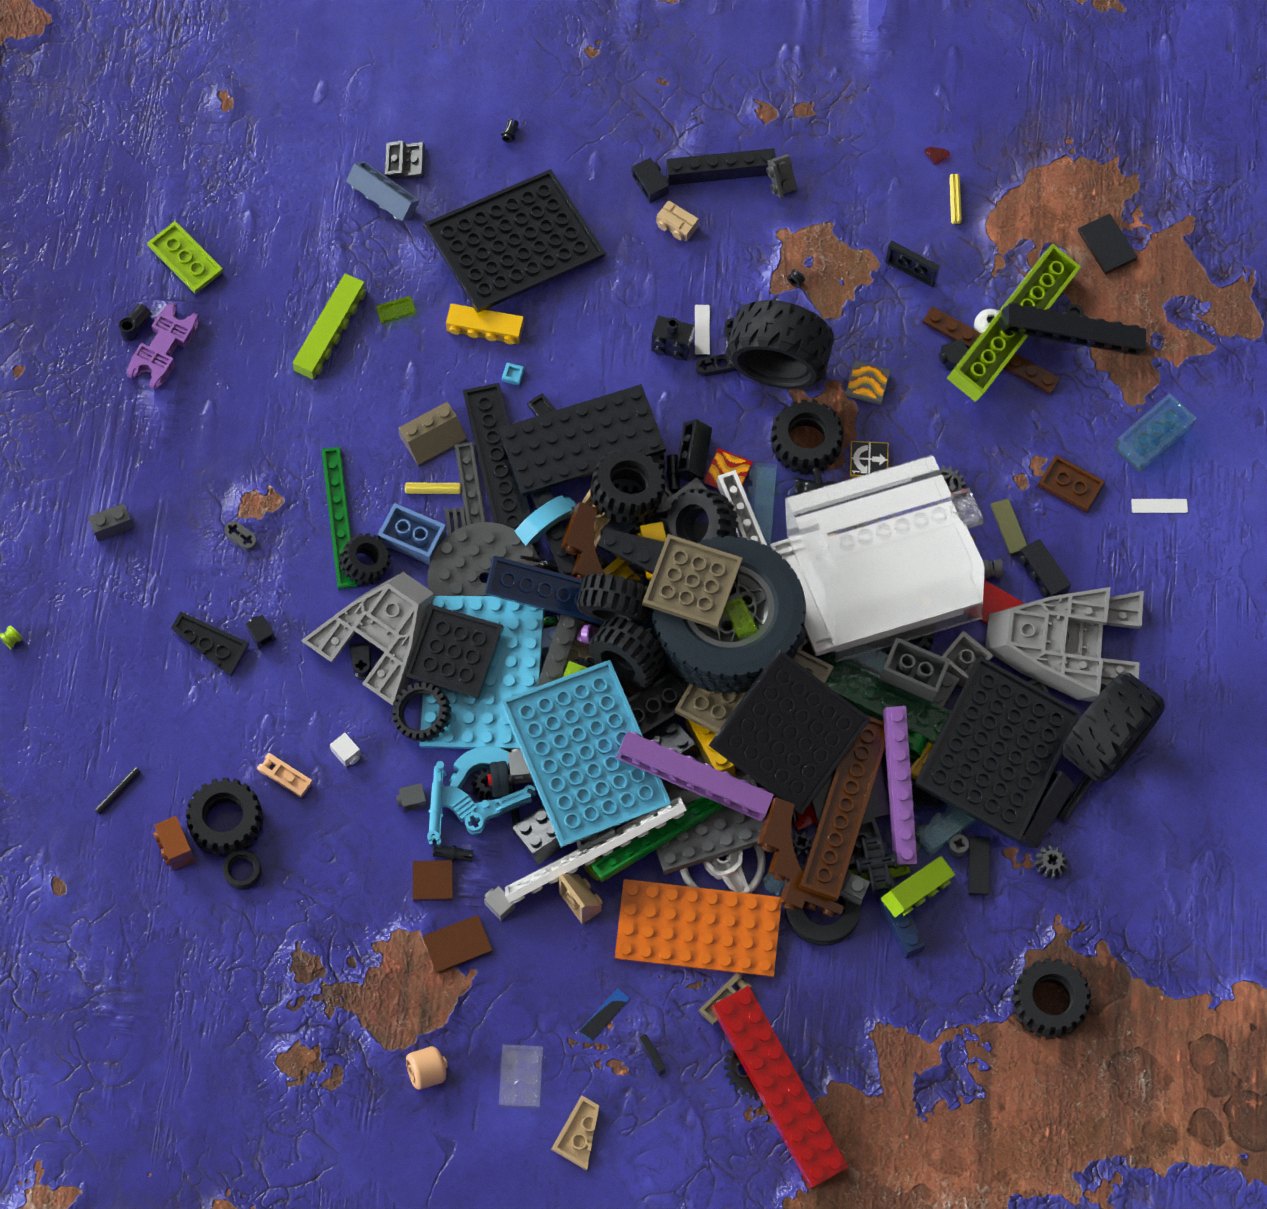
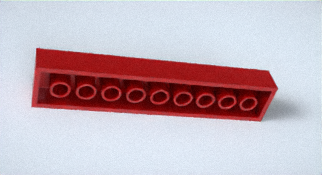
[711,985,848,1188]

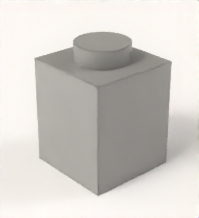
[484,886,515,921]

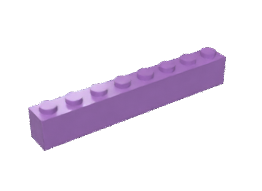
[883,706,917,867]
[616,731,774,821]

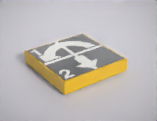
[850,441,889,480]

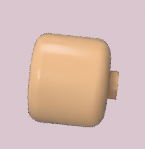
[406,1046,448,1090]

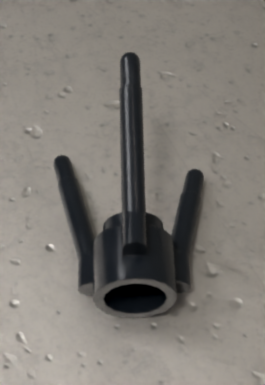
[520,555,557,572]

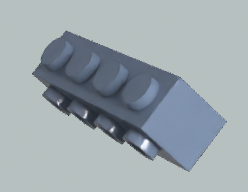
[346,160,420,221]

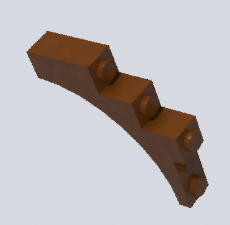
[561,502,606,579]
[757,797,844,917]

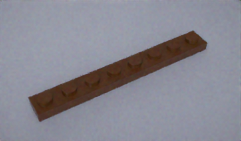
[922,306,1060,395]

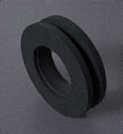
[785,896,862,946]

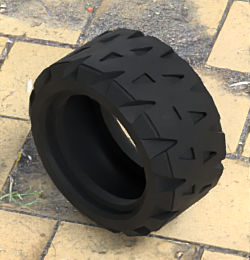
[726,300,834,389]
[1063,673,1164,782]

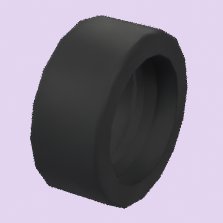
[223,850,262,890]

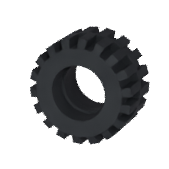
[339,533,391,586]

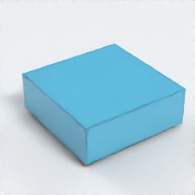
[502,362,525,386]

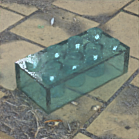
[1114,393,1197,473]

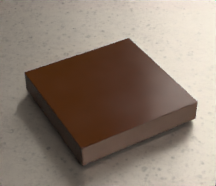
[413,860,453,901]

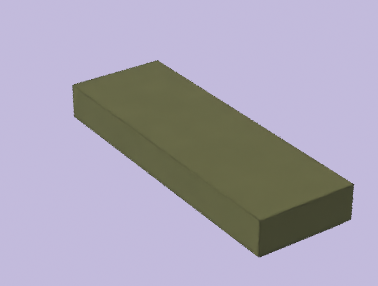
[990,498,1027,556]

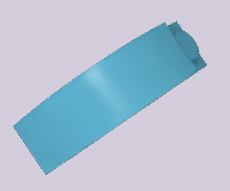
[515,495,576,546]
[449,746,509,789]

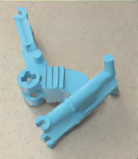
[427,761,536,845]

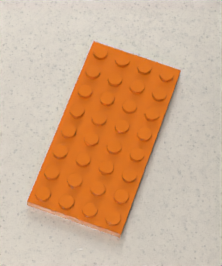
[615,879,781,977]

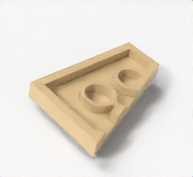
[551,1096,599,1170]

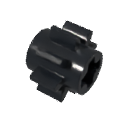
[792,832,812,857]

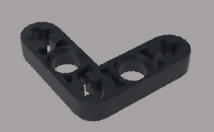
[696,318,738,376]

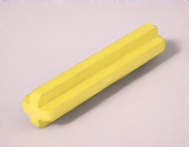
[950,174,962,224]
[405,482,461,494]

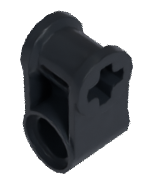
[350,641,372,680]

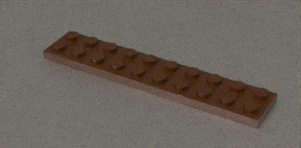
[799,716,885,901]

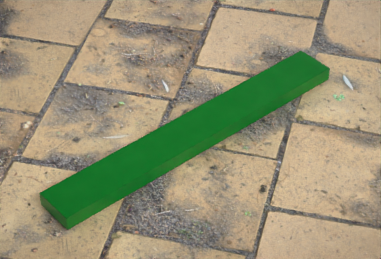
[321,447,357,590]
[591,797,726,882]

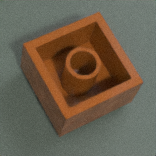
[153,816,196,871]

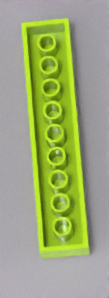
[947,244,1081,402]

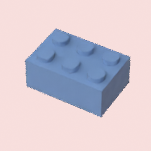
[378,503,447,565]

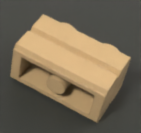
[656,201,699,242]

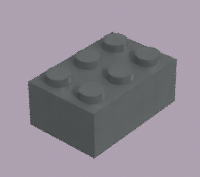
[879,637,950,702]

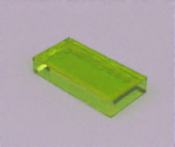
[375,295,416,324]
[725,597,757,639]

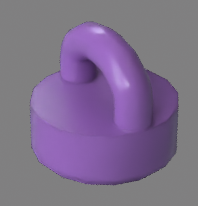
[577,625,597,644]

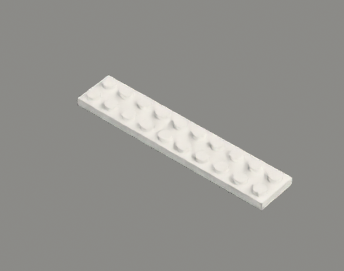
[505,796,686,903]

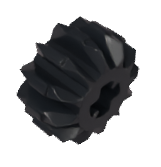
[471,767,495,801]

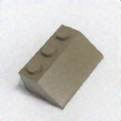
[398,401,467,466]

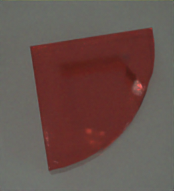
[924,147,950,165]

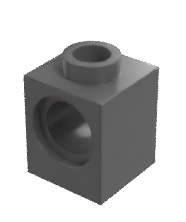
[396,783,427,812]

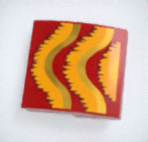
[703,448,753,488]

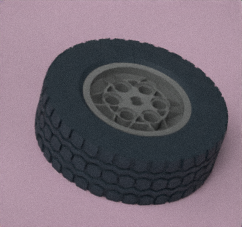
[651,536,806,693]

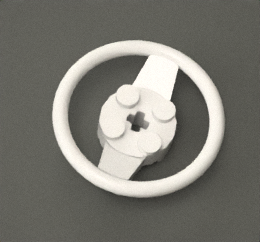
[680,845,766,894]

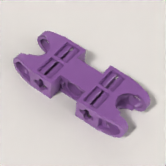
[127,302,200,390]

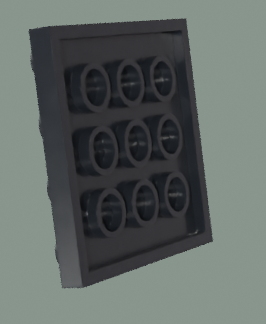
[405,604,504,699]

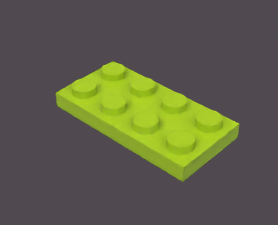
[147,221,223,294]

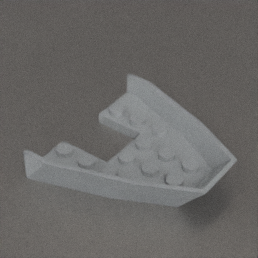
[301,572,434,706]
[985,587,1111,702]
[1065,591,1144,693]

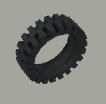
[392,682,452,742]

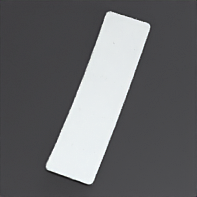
[695,305,710,354]

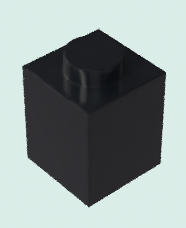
[246,615,276,649]

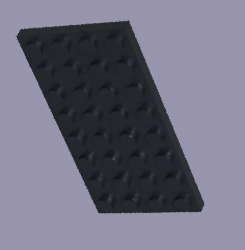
[498,384,666,497]

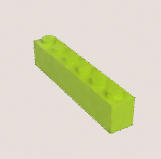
[292,273,367,380]

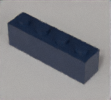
[873,874,925,959]

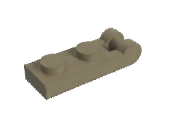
[699,972,752,1025]

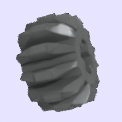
[1034,845,1069,880]

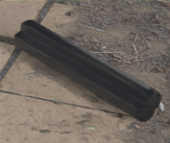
[1057,774,1094,822]

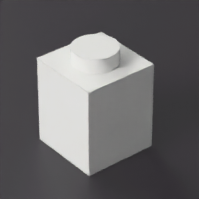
[330,733,361,767]

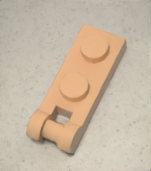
[257,753,313,798]

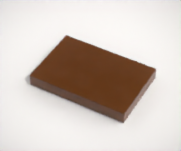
[1037,455,1105,513]
[422,915,492,974]

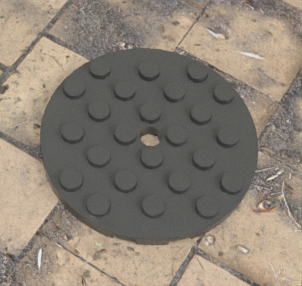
[428,522,539,596]

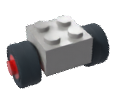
[487,748,534,797]

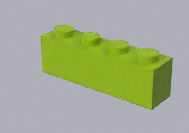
[881,856,955,918]

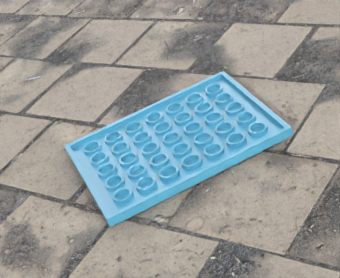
[419,596,545,750]
[501,660,671,847]

